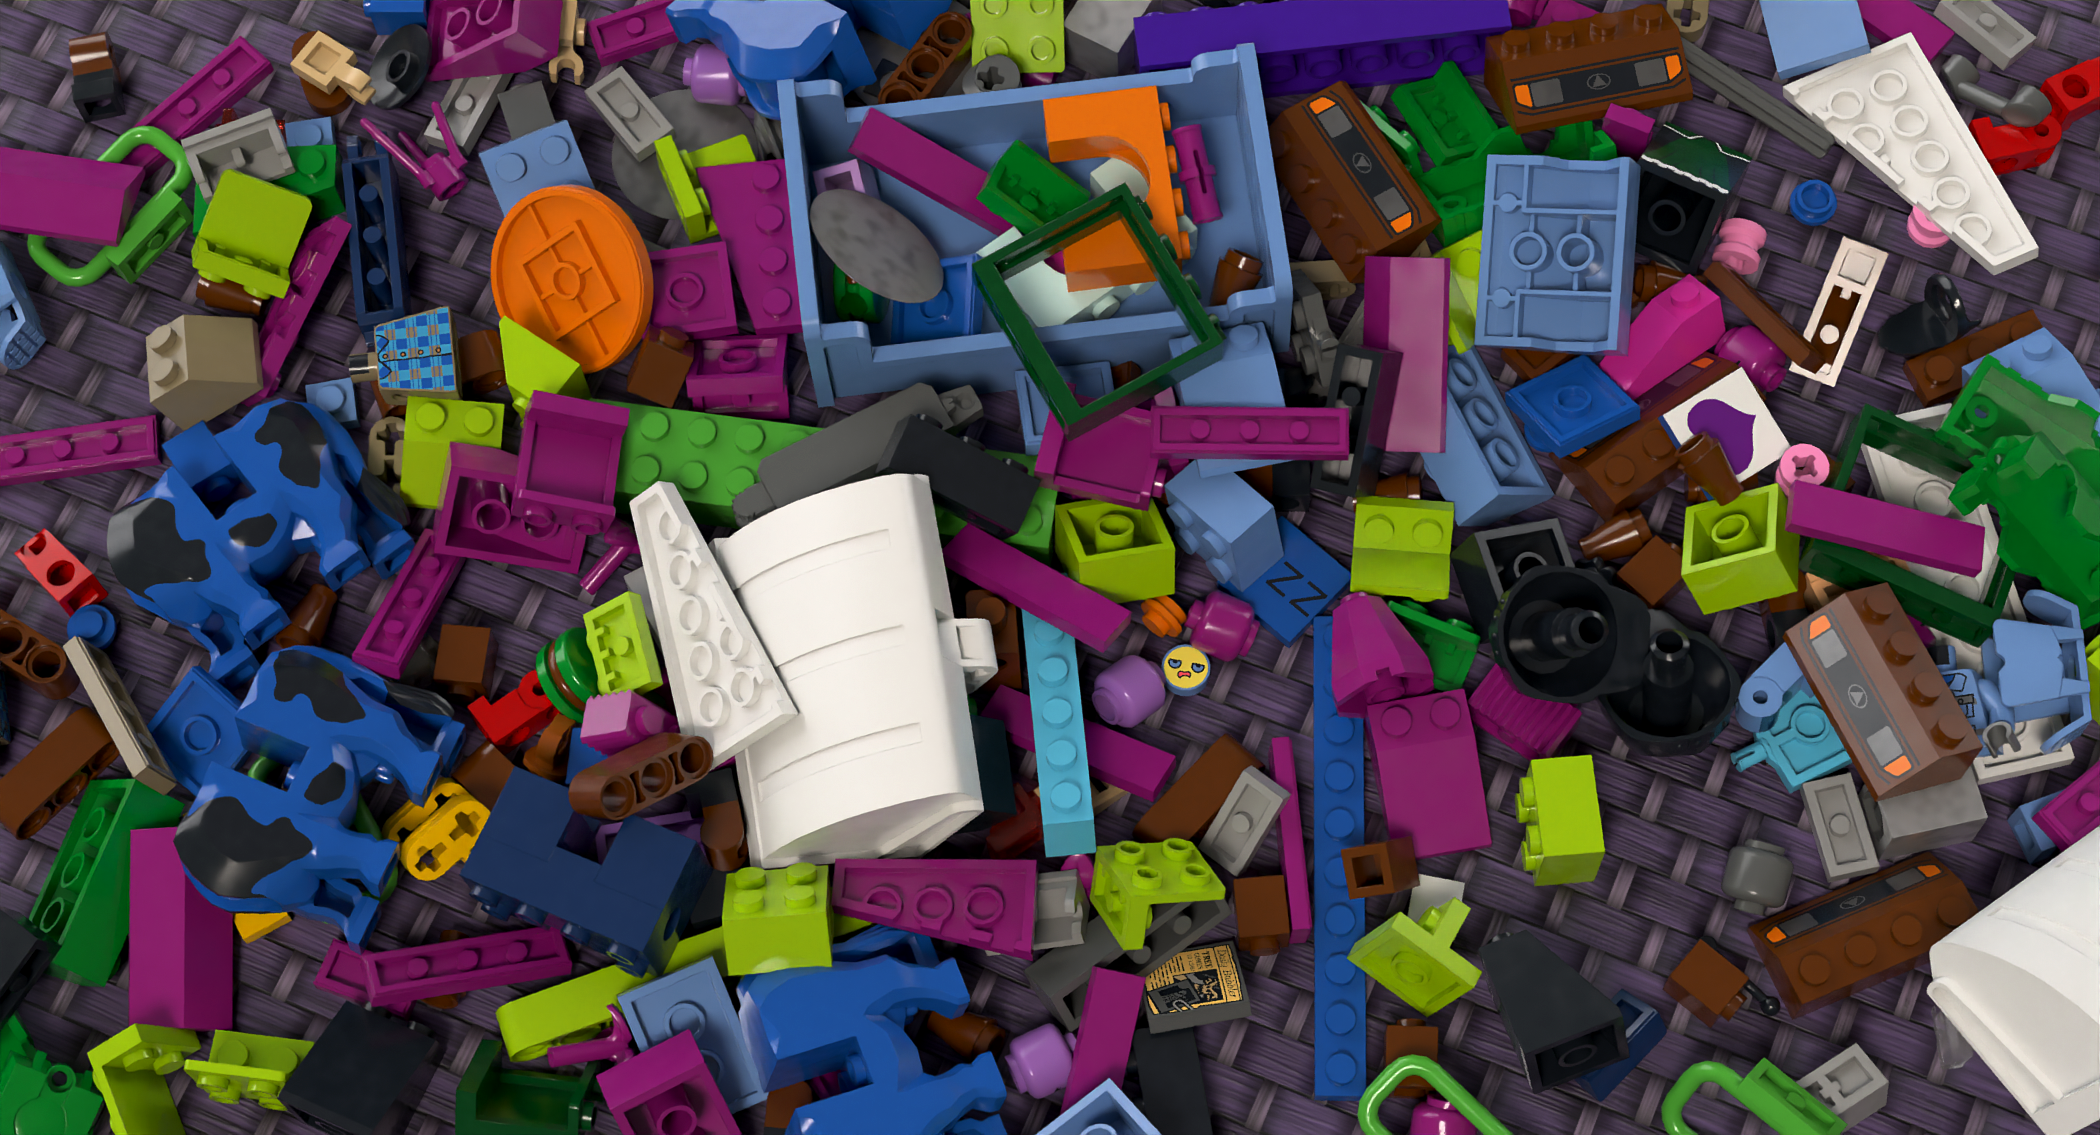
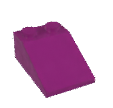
[424,0,563,82]
[433,441,586,574]
[1363,689,1492,860]
[596,1029,742,1135]

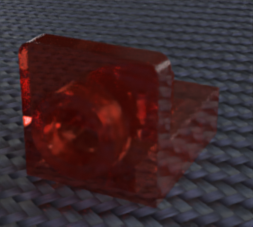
[986,782,1044,860]

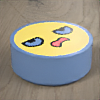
[1161,644,1210,696]

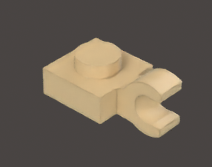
[549,0,587,85]
[290,30,376,105]

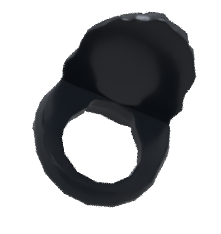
[1878,272,1981,356]

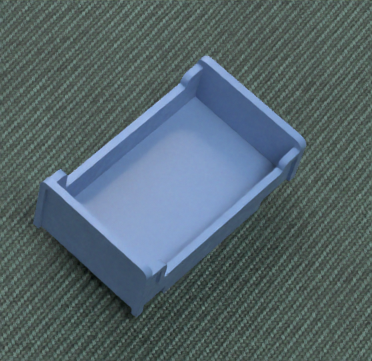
[777,42,1293,408]

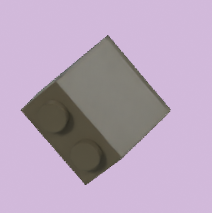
[146,314,263,431]

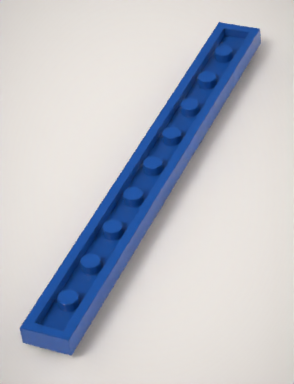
[1313,616,1366,1101]

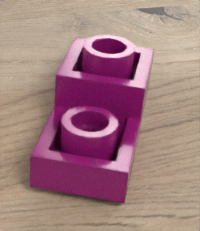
[1602,103,1655,163]

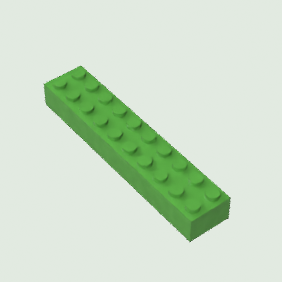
[589,398,1063,567]

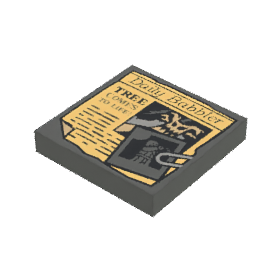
[1142,940,1252,1034]

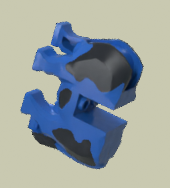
[107,398,415,693]
[173,645,466,955]

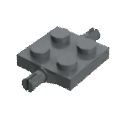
[1290,269,1340,388]

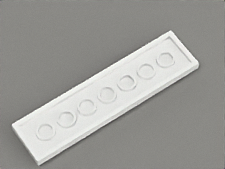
[1861,403,2075,785]

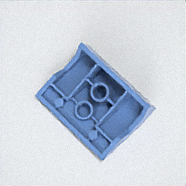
[1474,154,1641,356]

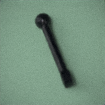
[1697,935,1781,1016]

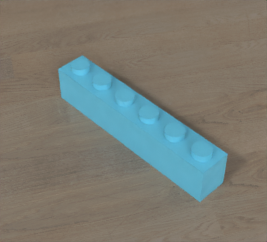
[1022,573,1096,857]

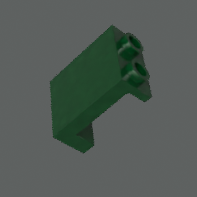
[455,1039,606,1135]

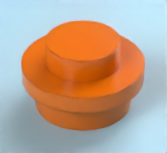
[1141,595,1186,638]

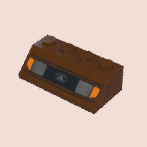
[1484,3,1693,135]
[1268,81,1442,283]
[1549,351,1767,522]
[1782,582,1983,802]
[1747,851,1979,1020]

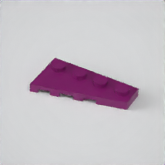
[695,159,803,335]
[240,216,352,407]
[831,859,1039,961]

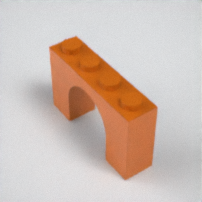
[1043,85,1191,292]

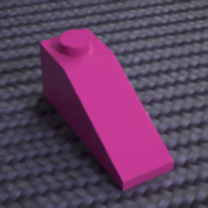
[1598,274,1726,400]

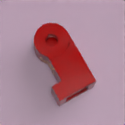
[2039,56,2100,132]
[1968,115,2062,176]
[14,528,109,617]
[467,669,562,756]

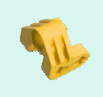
[381,777,491,881]

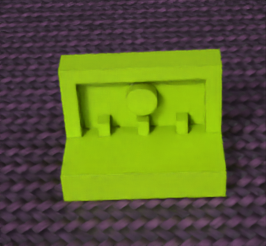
[1347,897,1482,1017]

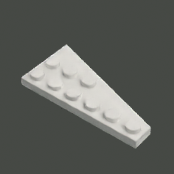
[1783,32,2039,275]
[629,481,799,771]

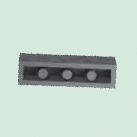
[1023,899,1232,1033]

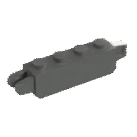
[731,383,984,529]

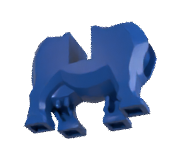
[665,0,953,121]
[737,924,1007,1135]

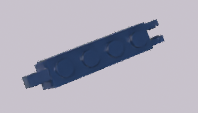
[342,131,412,348]

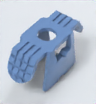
[0,241,46,370]
[1980,589,2092,755]

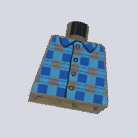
[349,306,463,405]

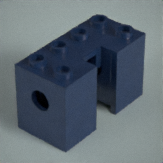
[459,766,713,979]

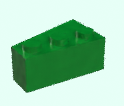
[193,144,346,239]

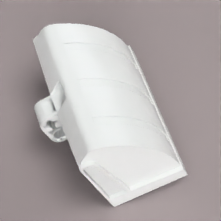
[707,474,998,872]
[1927,825,2100,1135]

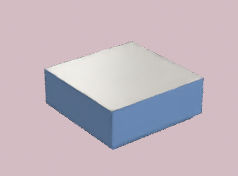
[1407,874,1465,923]

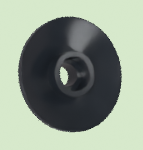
[368,24,433,110]

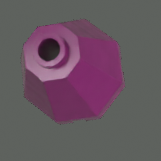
[1332,592,1434,719]

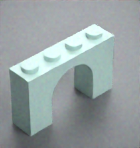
[976,158,1198,328]

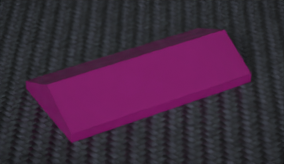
[0,147,146,247]
[1363,256,1450,453]
[128,827,233,1032]

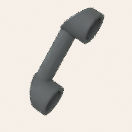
[1941,54,2052,128]

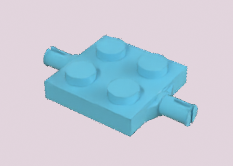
[1730,690,1853,794]

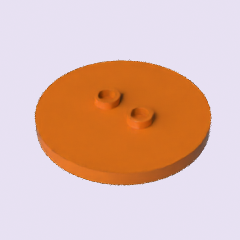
[491,184,654,375]

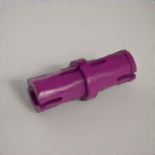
[1171,124,1223,225]

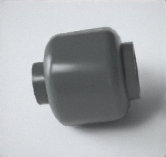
[1721,839,1794,916]

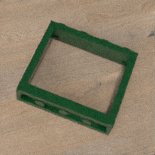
[971,182,1227,442]
[1799,403,2016,648]

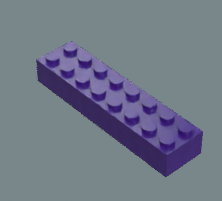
[1133,0,1512,98]

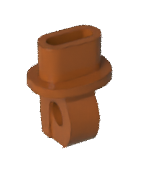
[523,713,576,785]

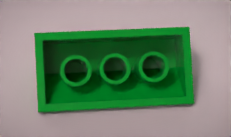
[28,779,185,987]

